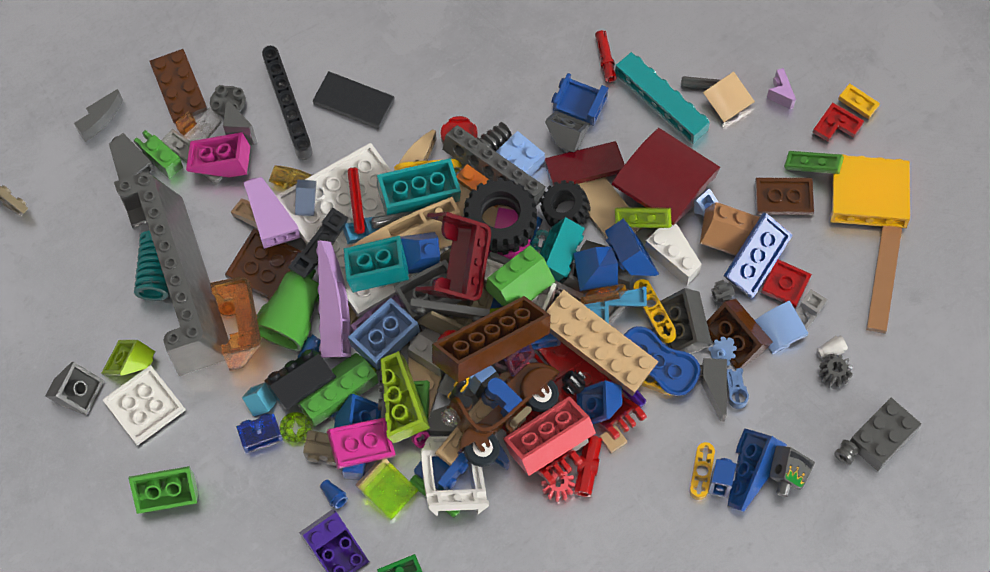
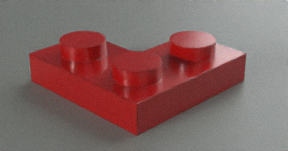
[812,102,864,142]

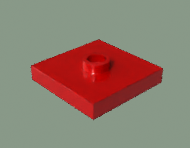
[760,259,812,308]

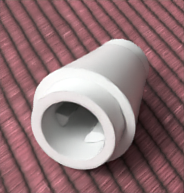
[817,336,848,359]

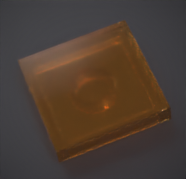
[580,284,626,305]

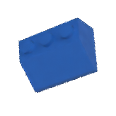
[605,218,659,276]

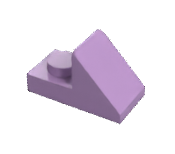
[767,68,796,109]

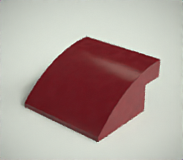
[611,128,720,226]

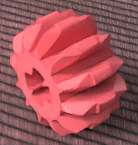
[541,467,575,502]

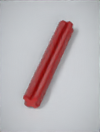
[348,167,365,234]

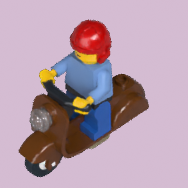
[437,330,560,467]

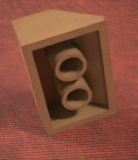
[700,202,760,256]

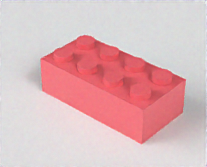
[503,396,596,476]

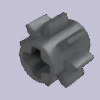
[711,280,735,304]

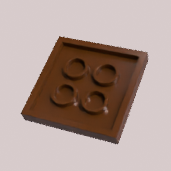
[225,228,302,299]

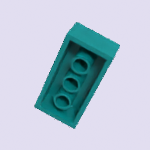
[377,158,461,215]

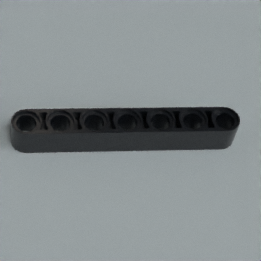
[262,45,312,160]

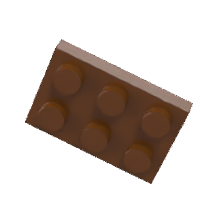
[755,178,814,215]

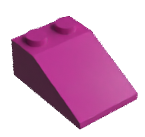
[186,132,250,178]

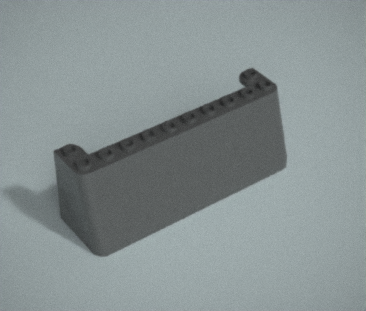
[114,172,232,376]

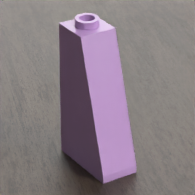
[244,177,301,249]

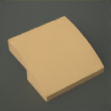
[703,72,755,123]

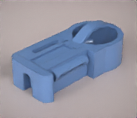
[727,368,749,409]

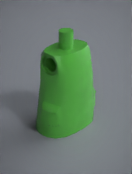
[251,269,319,351]

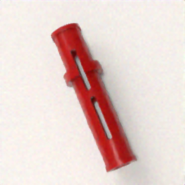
[595,30,617,82]

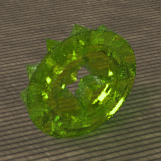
[280,412,311,444]

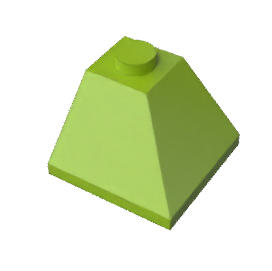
[101,340,156,376]

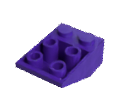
[299,509,369,572]

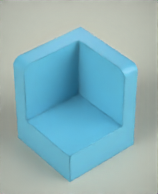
[242,383,277,416]

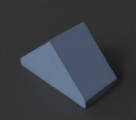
[295,180,317,216]

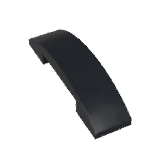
[288,207,349,278]

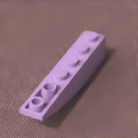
[316,240,351,358]

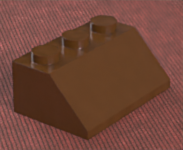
[707,299,773,369]

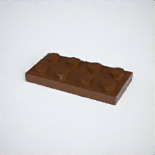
[149,49,208,123]

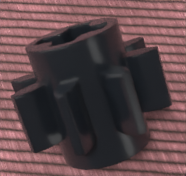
[562,370,586,395]

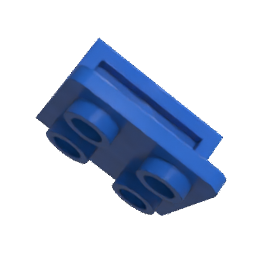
[414,452,469,491]

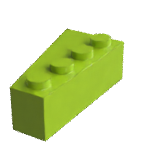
[381,351,430,443]

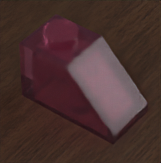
[504,344,535,376]

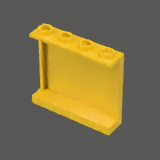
[830,154,910,228]

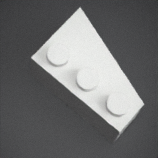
[645,224,702,286]

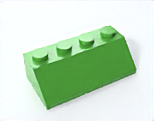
[297,353,379,427]

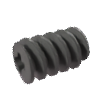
[477,122,512,151]

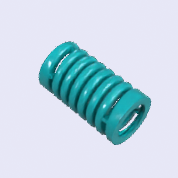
[134,230,169,301]

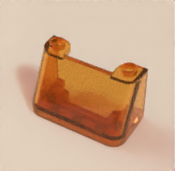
[210,277,261,371]

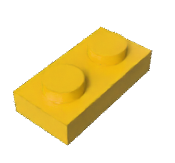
[838,83,880,120]

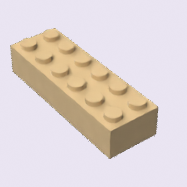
[546,290,658,396]

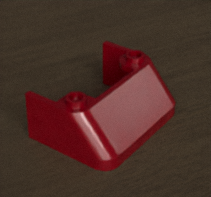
[415,212,491,301]

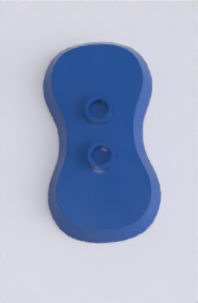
[624,326,701,396]

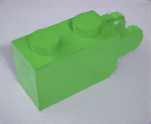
[134,130,183,179]

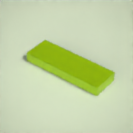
[615,207,672,228]

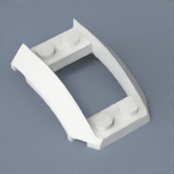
[421,436,489,516]

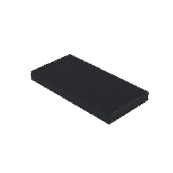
[313,71,395,129]

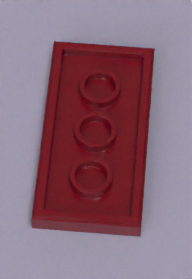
[545,141,625,186]

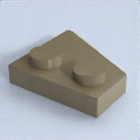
[0,185,28,217]

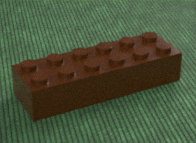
[432,296,551,383]

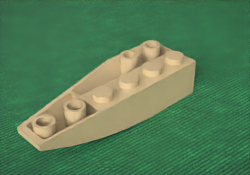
[350,197,462,250]

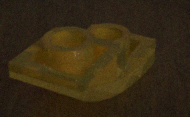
[269,165,312,189]

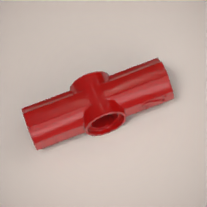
[574,435,602,497]

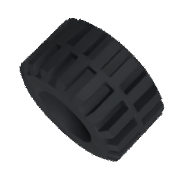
[540,180,591,227]

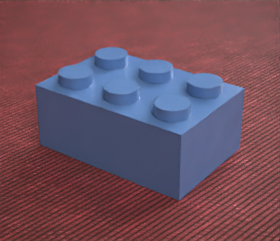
[348,298,420,371]

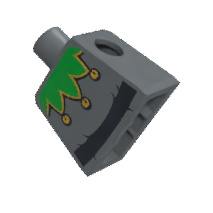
[770,445,815,497]

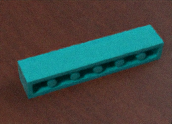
[615,52,710,144]

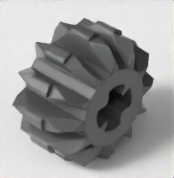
[819,353,853,387]

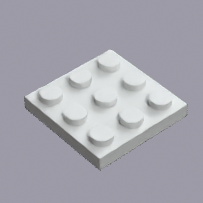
[103,365,185,446]

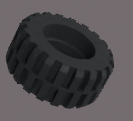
[464,178,537,255]

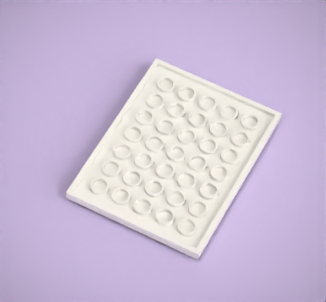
[276,143,449,317]

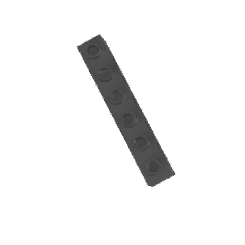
[442,125,546,206]

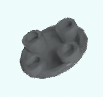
[210,85,246,117]

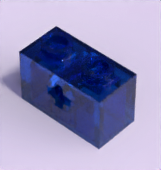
[236,413,283,453]

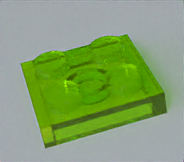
[362,463,419,520]

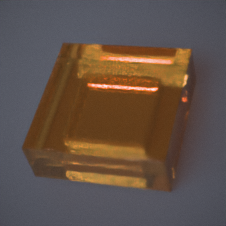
[175,111,197,136]

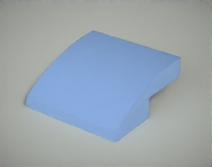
[755,301,808,354]

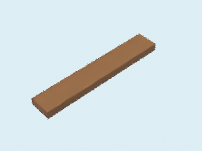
[866,226,902,333]

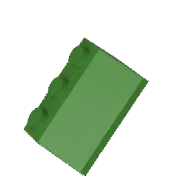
[486,245,555,306]
[128,466,198,514]

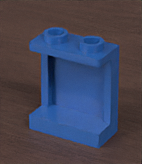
[551,73,608,126]

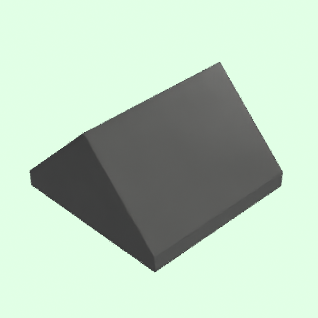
[223,101,257,145]

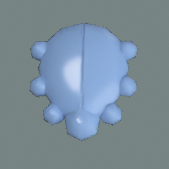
[709,337,737,366]

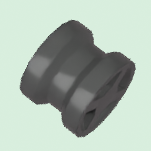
[834,440,860,464]

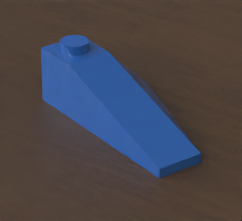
[728,428,787,512]

